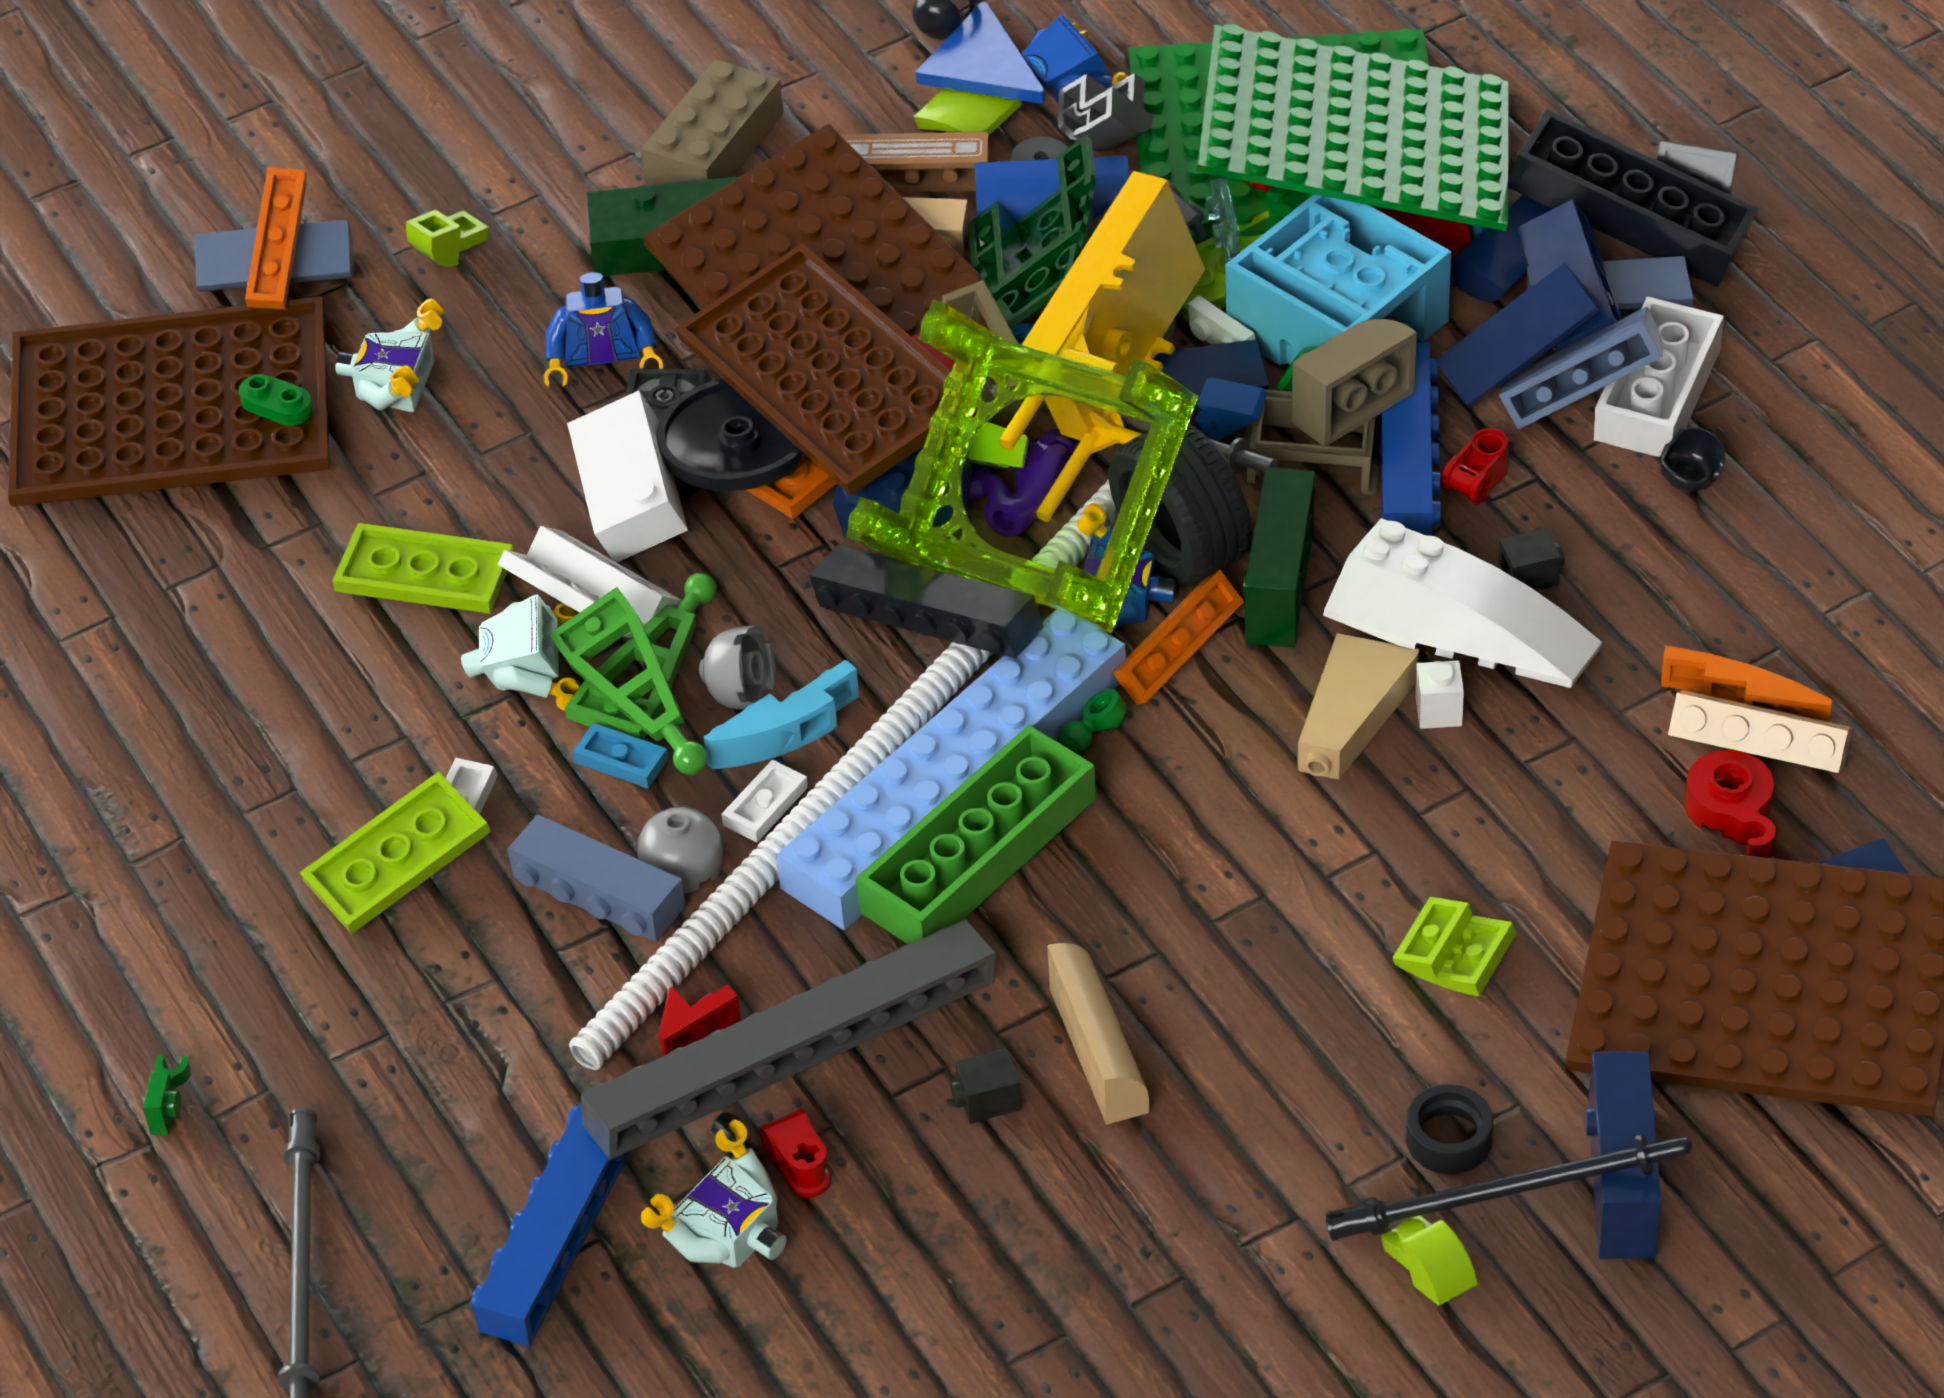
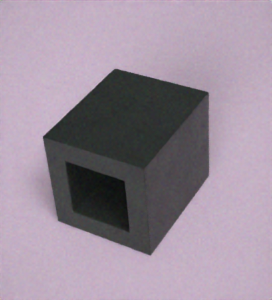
[1498,528,1565,591]
[950,1048,1022,1124]

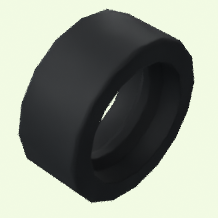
[1406,1084,1493,1174]

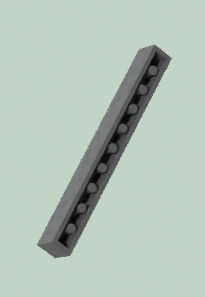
[581,919,995,1160]

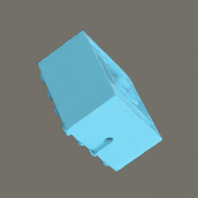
[1226,194,1451,365]

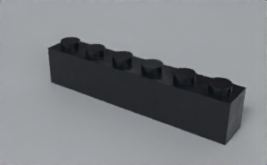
[809,545,1044,659]

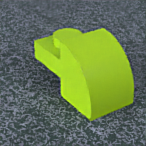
[406,209,489,267]
[1381,1216,1478,1306]

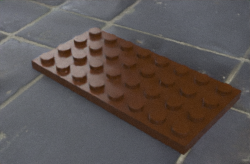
[675,243,982,496]

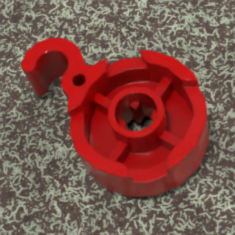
[1684,750,1776,858]

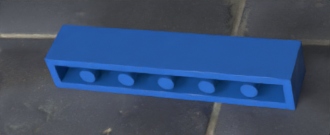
[1381,342,1441,536]
[471,1090,632,1347]

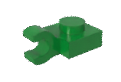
[143,1055,191,1135]

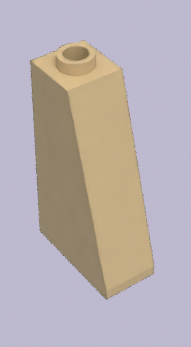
[1298,633,1419,780]

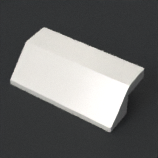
[498,526,682,638]

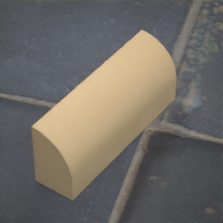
[1047,943,1149,1125]

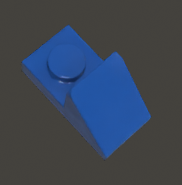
[1195,378,1267,441]

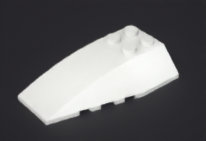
[1323,518,1602,688]

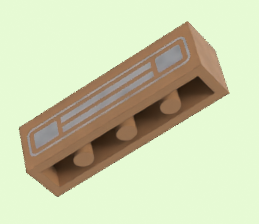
[840,132,990,192]

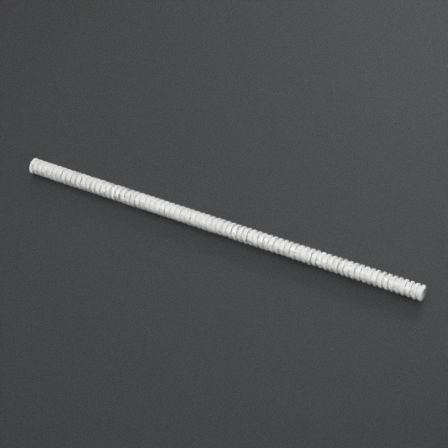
[569,416,1187,1070]

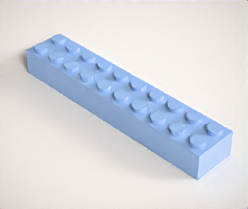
[776,606,1126,931]

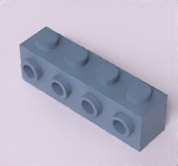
[508,814,685,942]

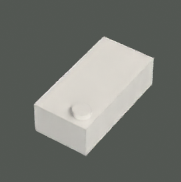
[1594,296,1724,457]
[567,391,688,562]

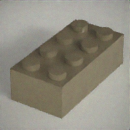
[641,59,784,185]

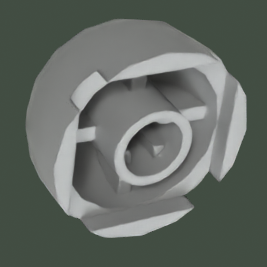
[699,626,776,710]
[637,807,724,893]

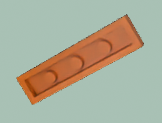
[245,167,308,310]
[1112,570,1244,705]

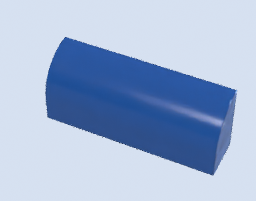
[975,156,1129,221]

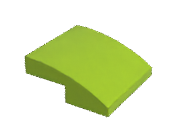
[913,88,1022,135]
[1392,897,1516,997]

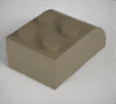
[1292,319,1417,446]

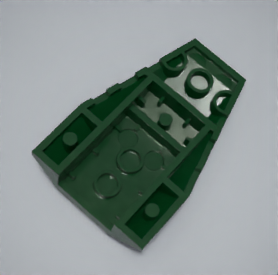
[968,134,1096,328]

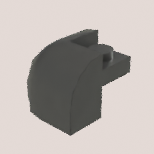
[1057,73,1154,152]

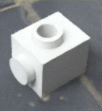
[1415,661,1464,729]

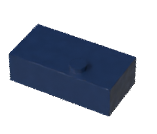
[1585,1052,1661,1259]

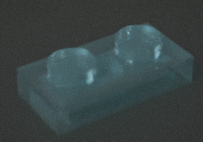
[1205,178,1240,263]

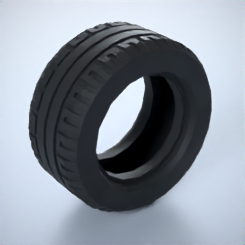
[1108,421,1252,585]

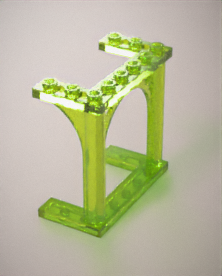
[846,300,1198,633]

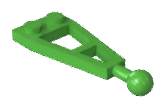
[565,573,717,740]
[548,587,707,775]

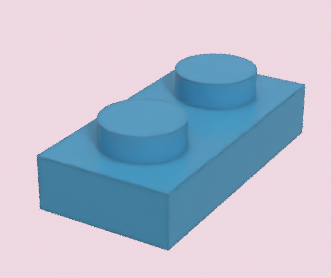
[572,723,669,789]

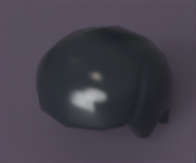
[1659,427,1725,492]

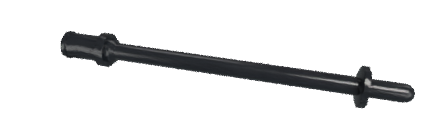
[1325,1134,1693,1241]

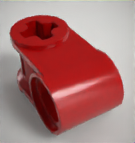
[1440,428,1508,505]
[759,1109,831,1198]

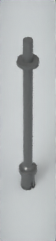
[278,1108,320,1398]

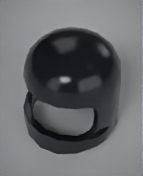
[912,0,979,39]

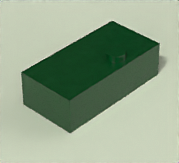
[587,177,739,276]
[1243,467,1315,648]

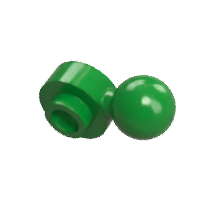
[1059,689,1127,754]

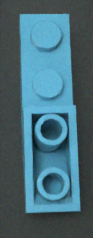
[704,660,859,769]

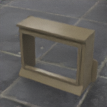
[928,280,1034,428]
[1244,390,1379,495]

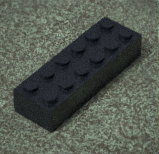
[1508,109,1758,287]

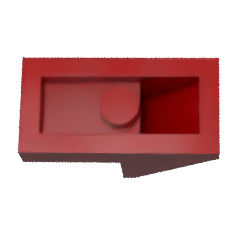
[659,985,741,1057]

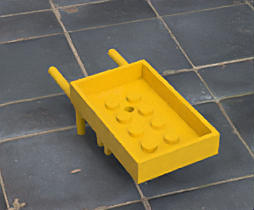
[998,171,1205,522]

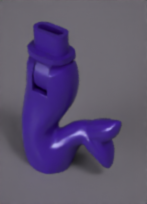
[968,429,1077,537]

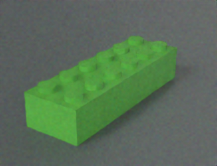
[855,725,1096,944]

